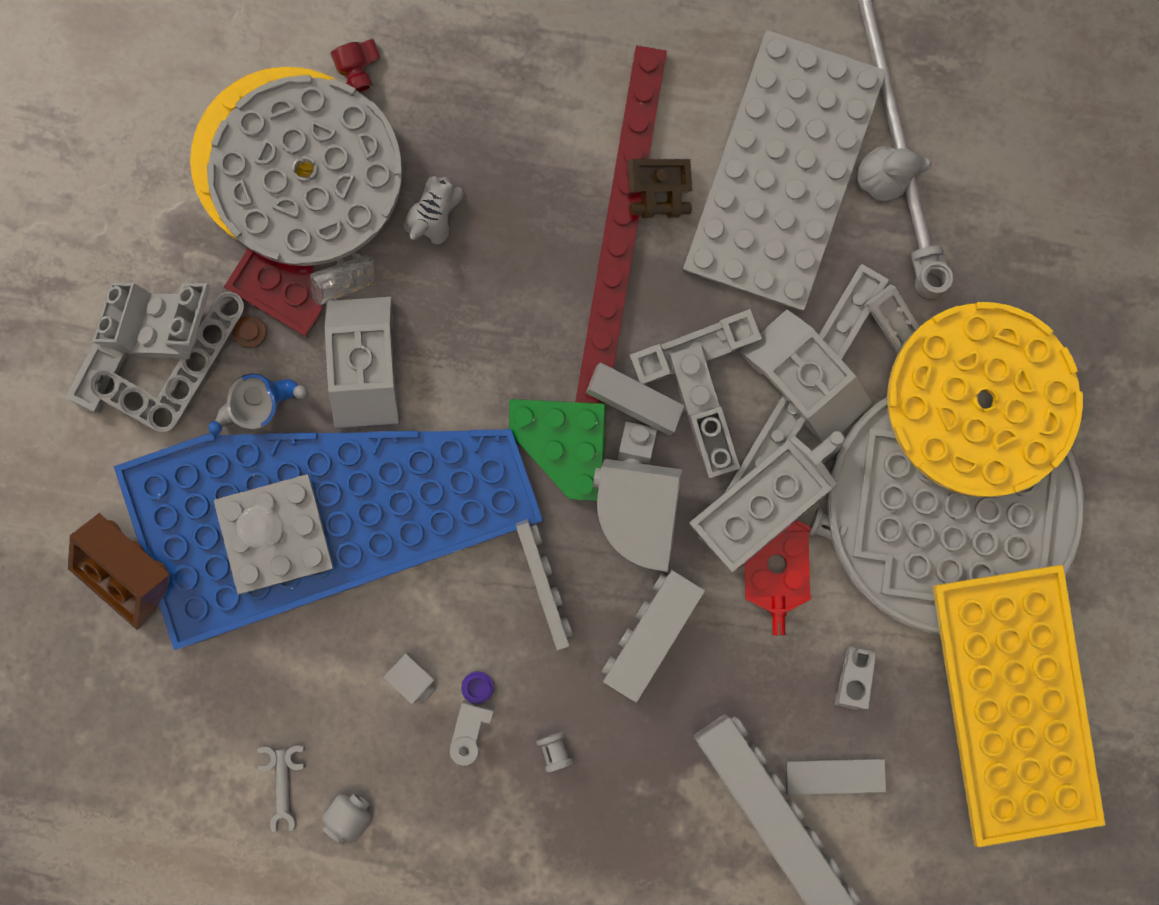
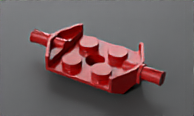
[744,520,812,636]

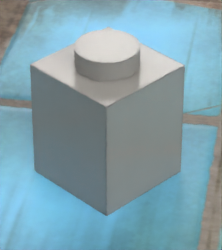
[383,653,437,704]

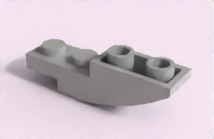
[669,344,740,478]

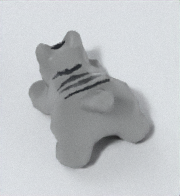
[403,176,464,244]

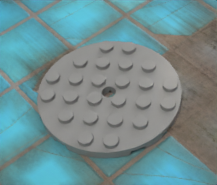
[207,75,402,266]

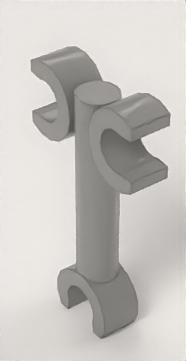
[257,745,306,832]

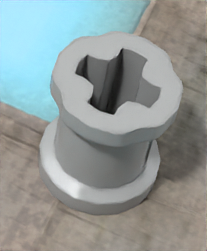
[809,508,847,541]
[536,732,574,772]

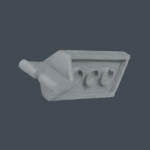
[689,431,844,574]

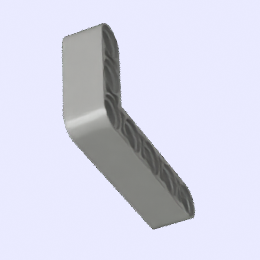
[89,292,244,432]

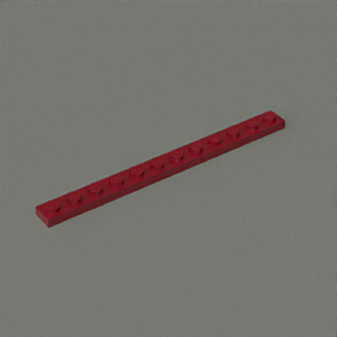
[575,45,667,410]

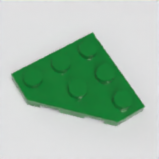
[509,399,607,501]

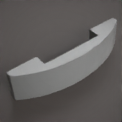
[630,309,762,384]

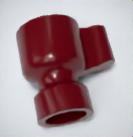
[330,39,381,93]

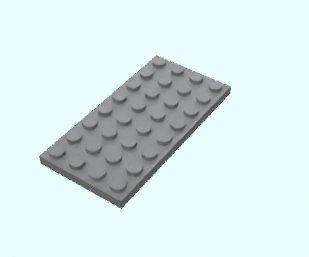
[683,30,887,312]

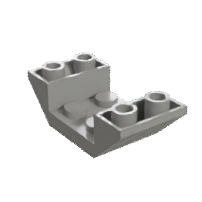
[92,283,211,359]
[325,297,399,428]
[739,309,873,443]

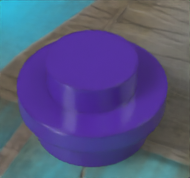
[461,671,494,704]

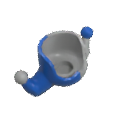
[208,373,307,435]

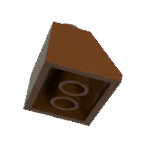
[68,513,170,630]

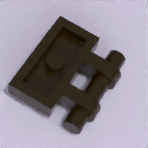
[627,159,692,218]

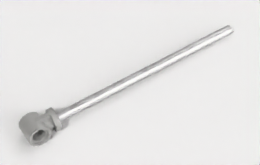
[858,0,953,300]

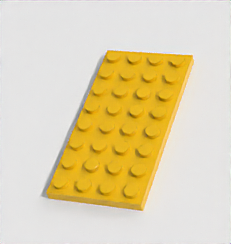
[932,565,1105,847]

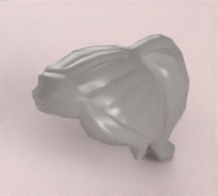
[857,146,932,201]

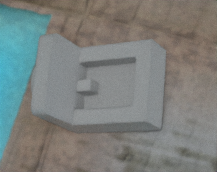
[618,421,657,465]

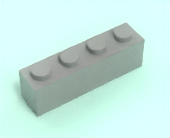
[601,570,705,703]

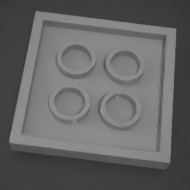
[214,474,334,595]

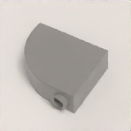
[593,459,682,572]

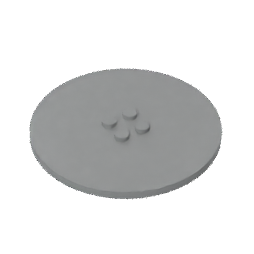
[827,391,1084,635]

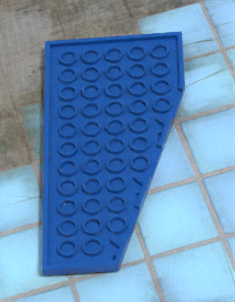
[113,429,543,650]

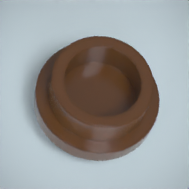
[233,316,266,348]

